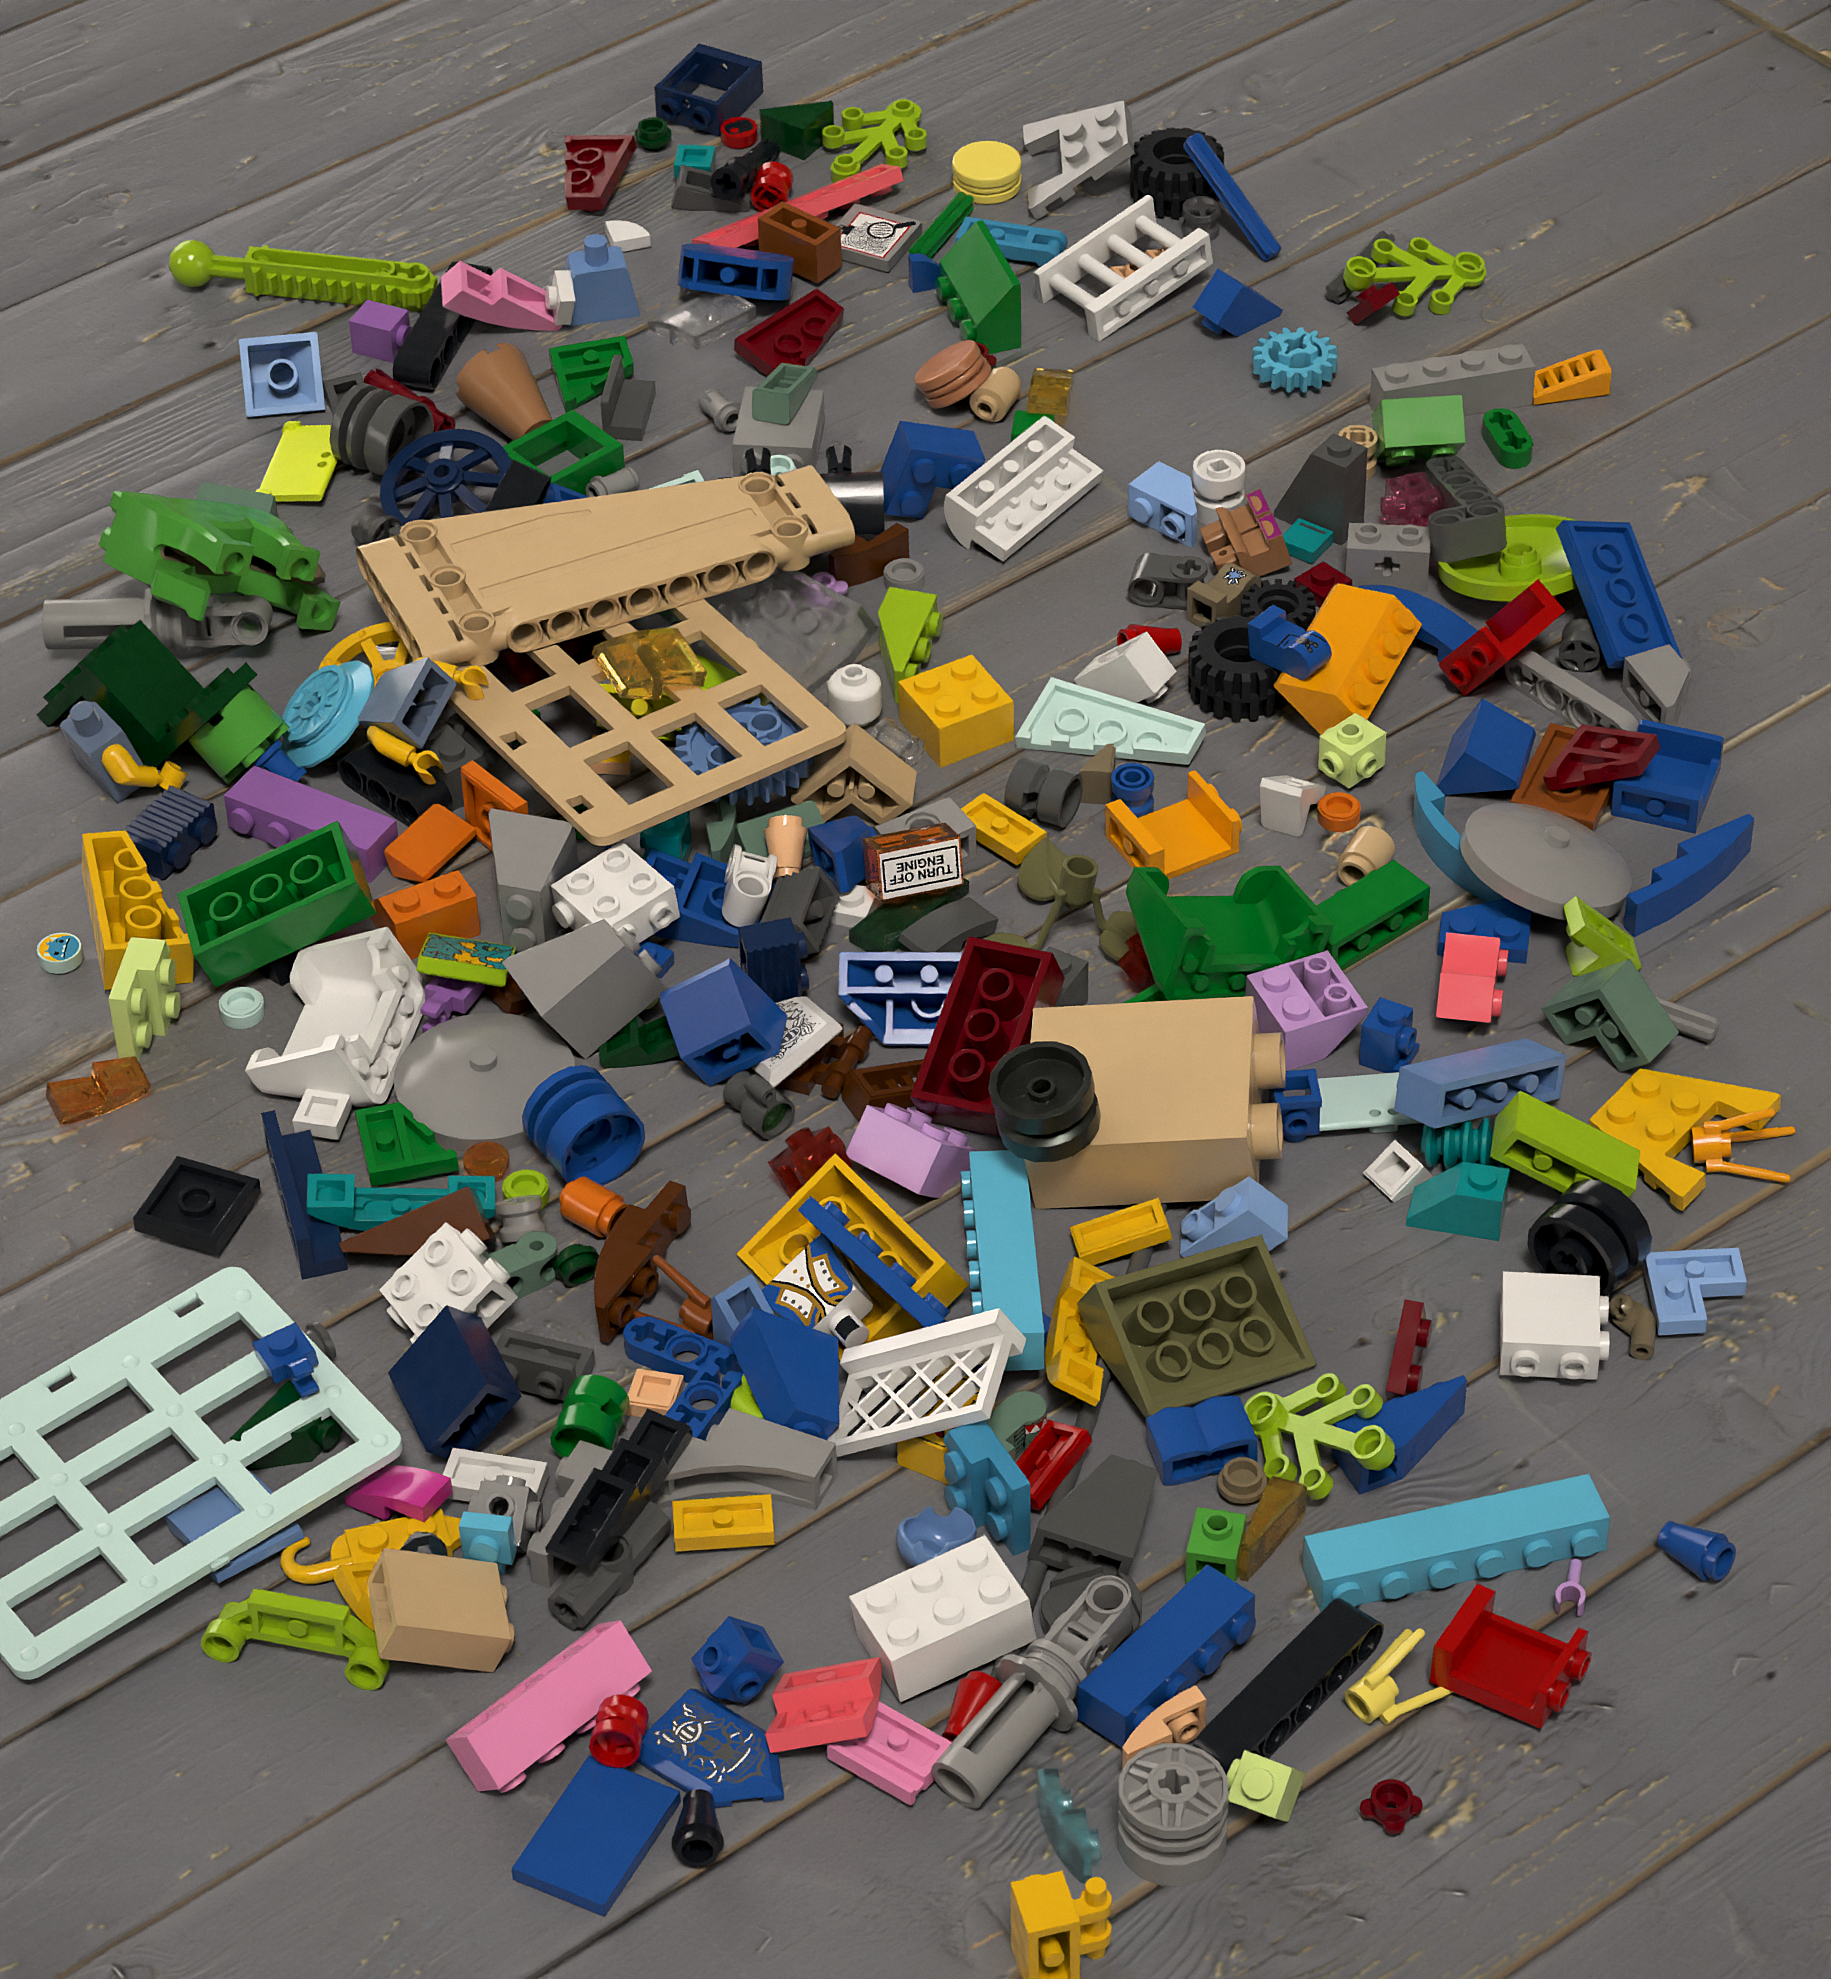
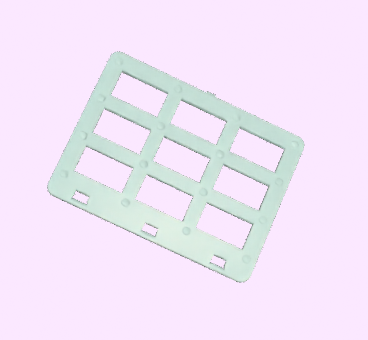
[0,1267,403,1680]

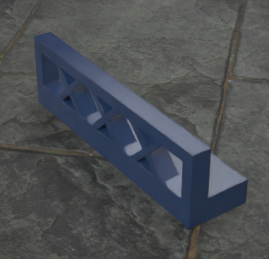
[261,1110,348,1280]

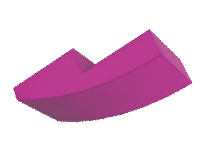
[345,1465,453,1522]

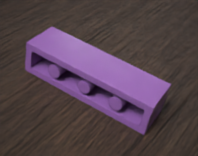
[224,766,398,883]

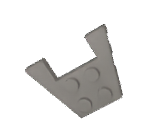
[1023,100,1135,220]

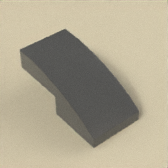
[898,897,999,953]

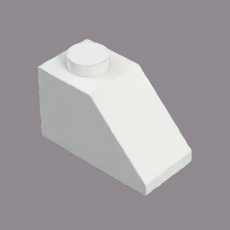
[1074,632,1176,703]

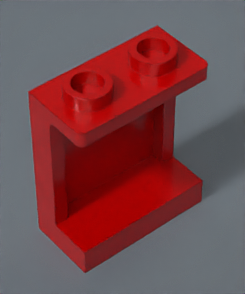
[1438,579,1565,696]
[1429,1584,1592,1729]

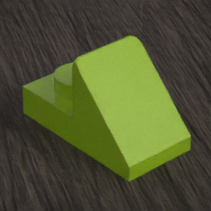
[1563,896,1642,977]

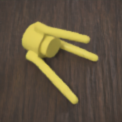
[1344,1628,1454,1725]

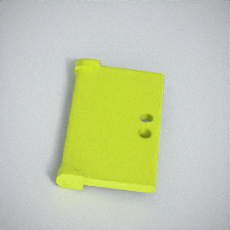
[256,421,338,502]

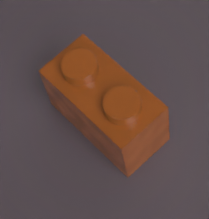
[758,201,842,284]

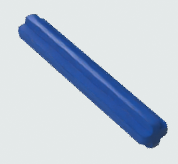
[1183,133,1281,261]

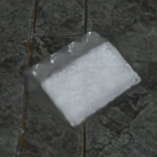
[676,567,878,694]

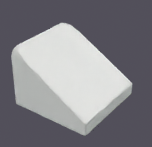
[1363,1140,1433,1203]

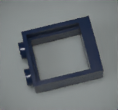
[654,43,763,137]

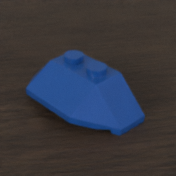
[838,952,962,1047]

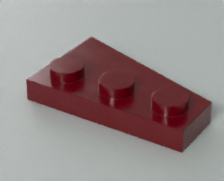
[565,135,637,212]
[734,288,844,376]

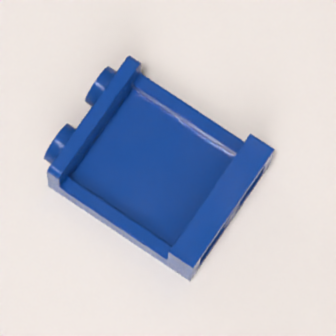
[1611,719,1724,834]

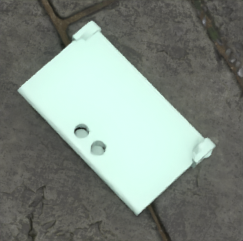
[1318,1072,1421,1133]

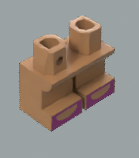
[1199,489,1292,577]

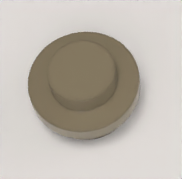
[1218,1457,1267,1504]

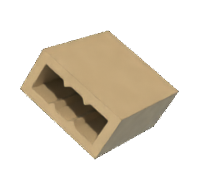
[367,1548,514,1673]

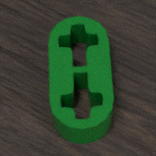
[1482,408,1533,469]

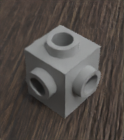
[468,1475,543,1554]

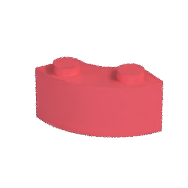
[1436,933,1509,1023]

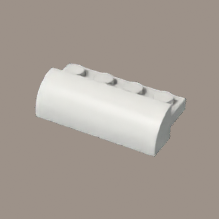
[944,416,1104,562]

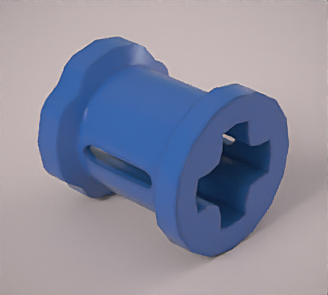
[250,740,307,782]

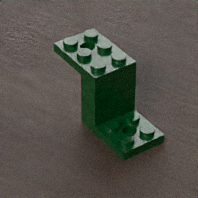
[36,620,258,767]

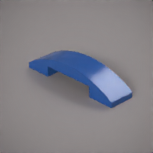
[1358,585,1477,662]

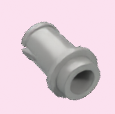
[699,389,741,431]
[586,466,639,498]

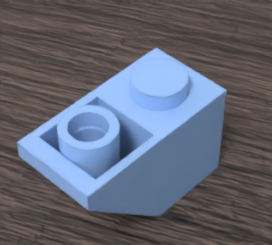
[1128,461,1197,548]
[1180,1176,1288,1257]

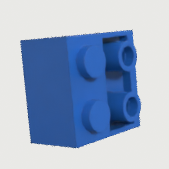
[660,958,788,1087]

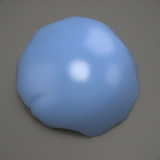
[896,1506,977,1567]

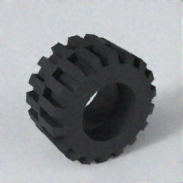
[1130,127,1224,218]
[1188,615,1286,721]

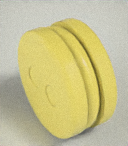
[952,141,1022,205]

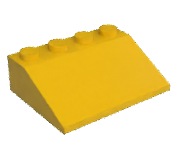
[737,1153,969,1360]

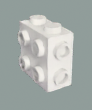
[551,841,680,943]
[379,1222,518,1344]
[1500,1271,1609,1380]

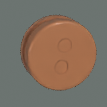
[914,340,991,409]

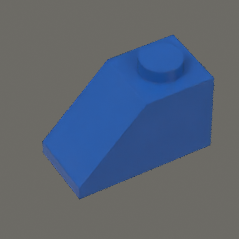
[1192,269,1283,337]
[807,815,877,893]

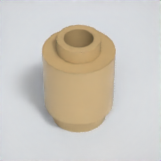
[969,367,1021,422]
[1338,826,1395,886]

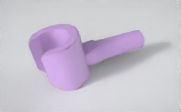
[1554,1559,1586,1616]

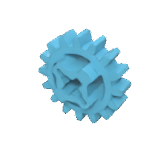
[1252,327,1338,393]

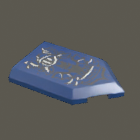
[636,1689,784,1808]

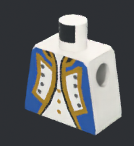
[761,1233,873,1348]

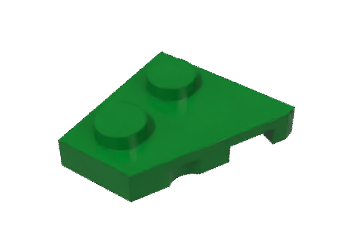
[549,335,634,412]
[355,1102,459,1186]

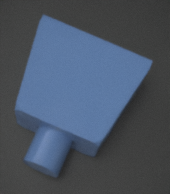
[565,234,640,327]

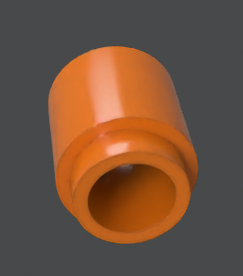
[559,1176,628,1237]

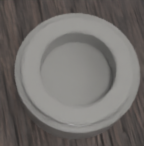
[884,558,925,592]

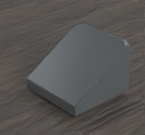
[323,372,364,416]

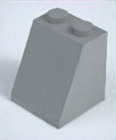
[488,808,578,952]
[502,919,667,1059]

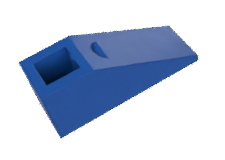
[1332,1375,1467,1495]

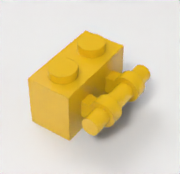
[1010,1871,1112,1979]

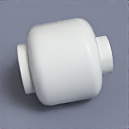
[827,664,882,727]

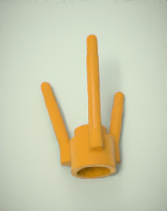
[1691,1108,1796,1183]

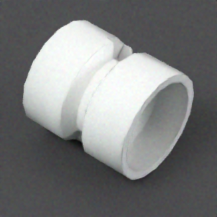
[1193,450,1245,525]

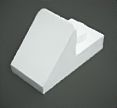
[1260,775,1326,837]

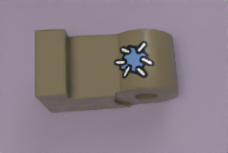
[1187,563,1261,628]

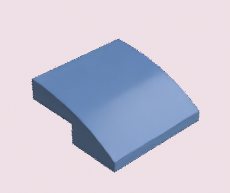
[165,1471,304,1583]

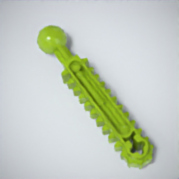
[168,239,438,312]

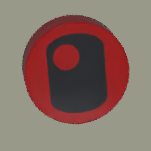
[720,117,758,149]

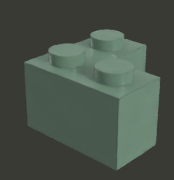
[1541,959,1679,1072]

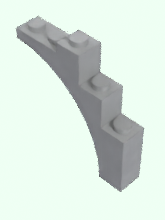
[526,1408,837,1588]

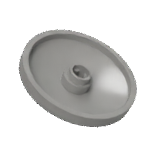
[1460,803,1632,920]
[394,1013,575,1153]

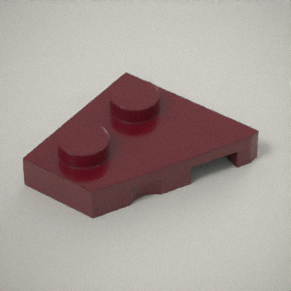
[1543,724,1660,791]
[1385,1299,1433,1402]

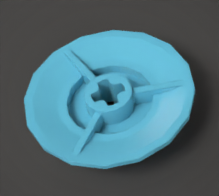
[282,660,375,768]

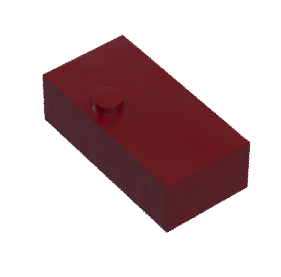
[910,936,1065,1137]

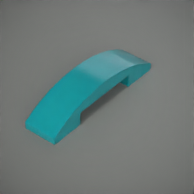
[307,1174,495,1231]

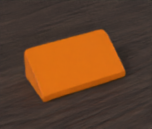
[384,804,477,882]

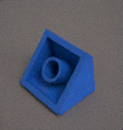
[1436,698,1536,795]

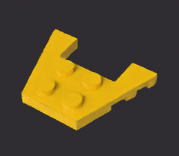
[1589,1068,1781,1211]

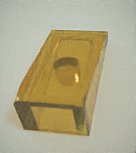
[1239,1476,1307,1582]

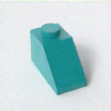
[1406,1162,1510,1241]

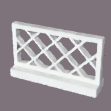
[828,1308,1026,1457]

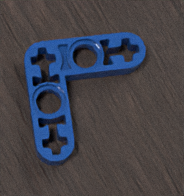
[623,1316,744,1441]

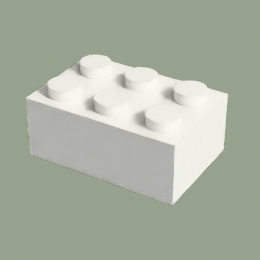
[849,1535,1037,1702]

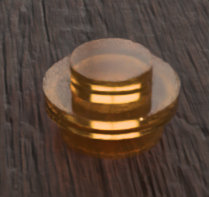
[463,1142,510,1182]

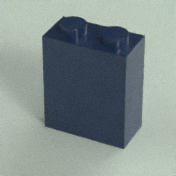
[388,1305,522,1459]

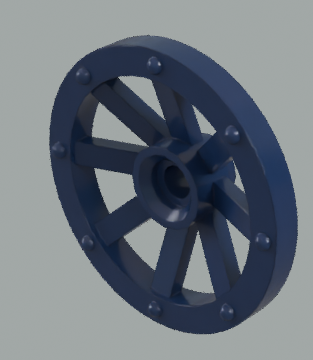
[380,429,512,526]

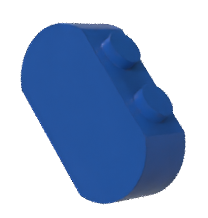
[678,244,794,300]

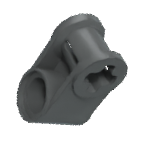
[1127,553,1208,611]

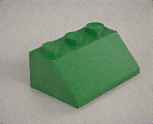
[935,220,1021,355]

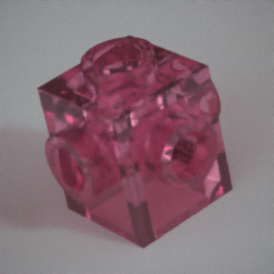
[1380,472,1442,527]

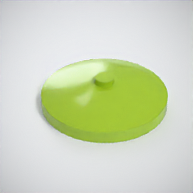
[1437,514,1578,601]

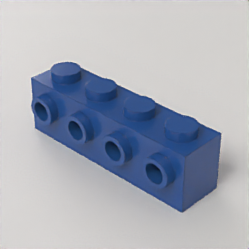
[1077,1564,1256,1748]

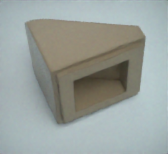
[1079,744,1116,804]

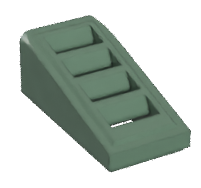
[752,363,818,425]

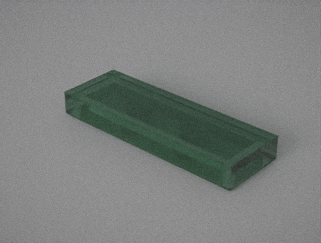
[849,877,969,952]

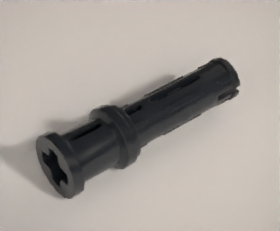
[710,139,780,200]

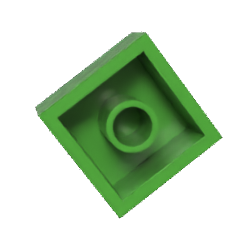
[1372,395,1466,467]

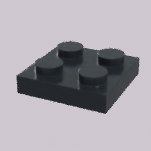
[133,1156,261,1255]

